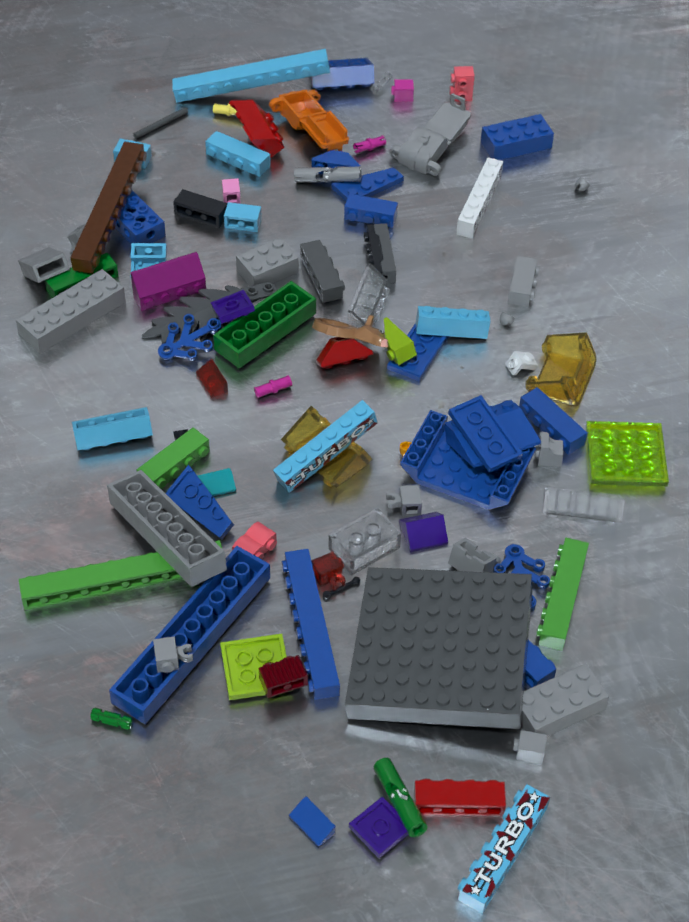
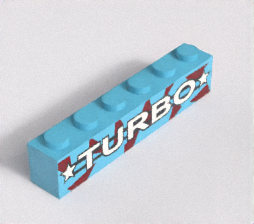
[273,400,378,493]
[457,784,550,914]

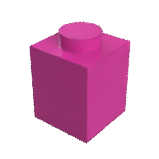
[391,79,414,102]

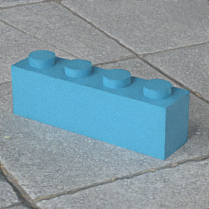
[205,131,271,177]
[415,306,491,339]
[72,407,153,450]

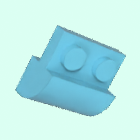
[130,243,167,277]

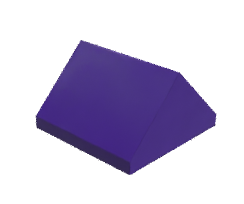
[399,512,448,553]

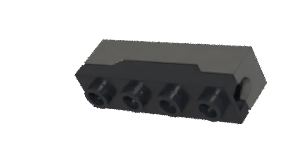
[364,223,396,285]

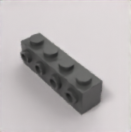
[300,240,345,303]

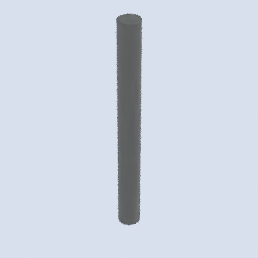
[133,107,188,139]

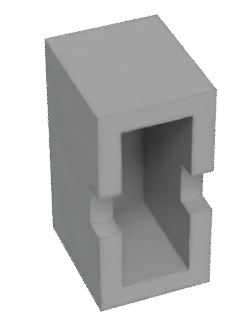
[448,538,497,572]

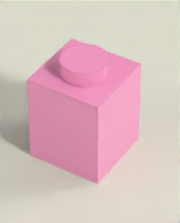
[222,178,241,204]

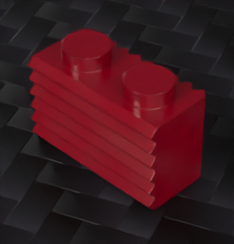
[259,655,308,698]

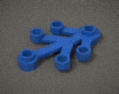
[158,314,222,361]
[493,544,550,612]

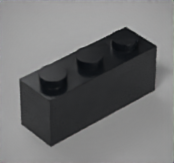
[173,189,228,228]

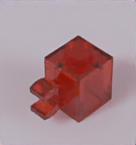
[311,551,346,591]

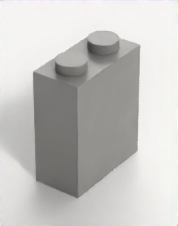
[18,247,70,283]

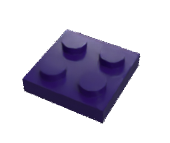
[210,290,255,324]
[349,797,409,859]

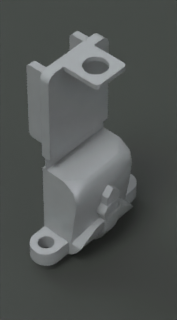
[389,93,471,176]

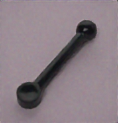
[323,576,360,600]

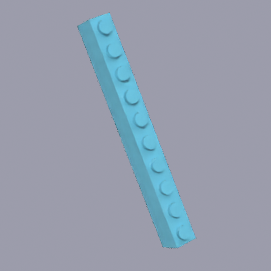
[172,49,330,103]

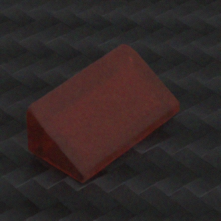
[196,359,228,398]

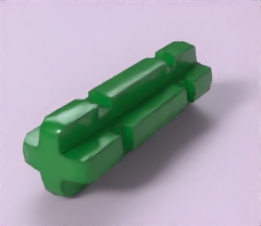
[90,708,133,730]

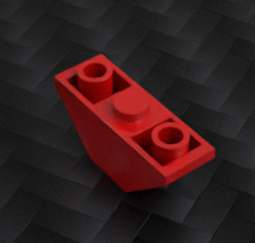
[316,337,373,369]

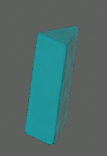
[197,468,236,496]

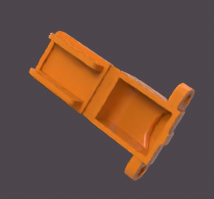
[269,89,349,152]

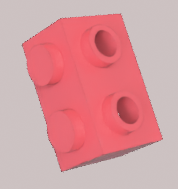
[449,66,474,102]

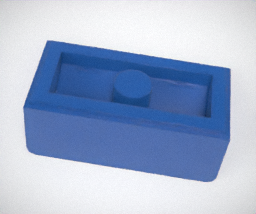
[289,796,336,847]

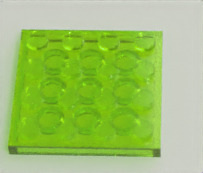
[585,421,669,487]

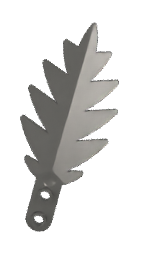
[142,283,277,344]

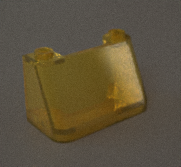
[525,332,596,406]
[281,406,373,488]

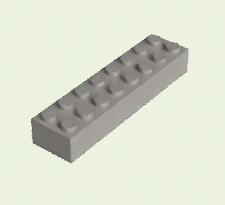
[107,470,227,587]

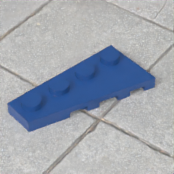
[331,167,404,201]

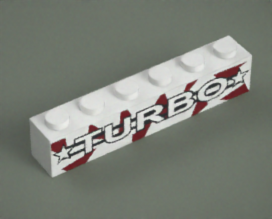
[456,158,503,239]

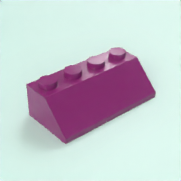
[131,252,206,311]

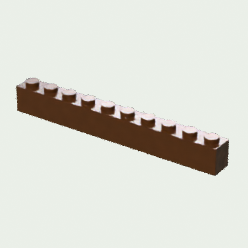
[70,141,147,273]

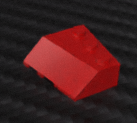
[229,100,285,158]

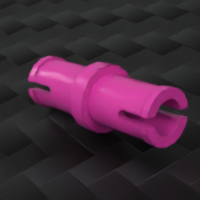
[353,135,386,153]
[254,375,292,398]

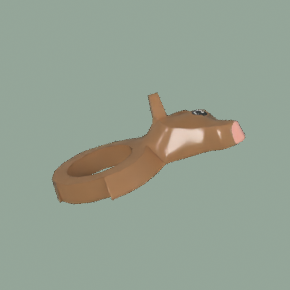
[312,315,388,347]

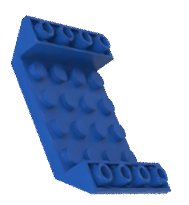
[400,410,536,510]

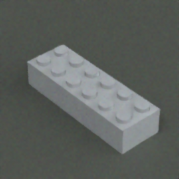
[16,269,126,354]

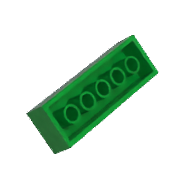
[213,281,316,368]

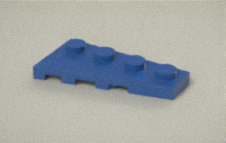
[165,465,234,540]

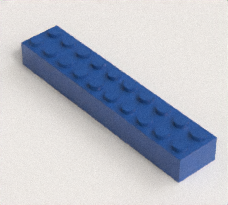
[109,546,270,724]

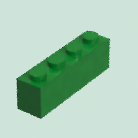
[45,253,119,298]

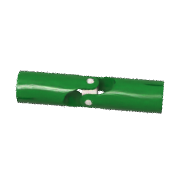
[373,758,427,837]

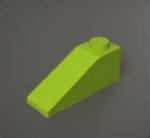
[384,317,417,365]

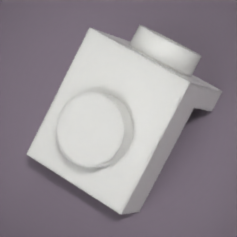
[505,351,538,376]

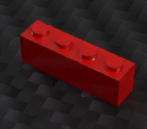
[414,779,506,817]

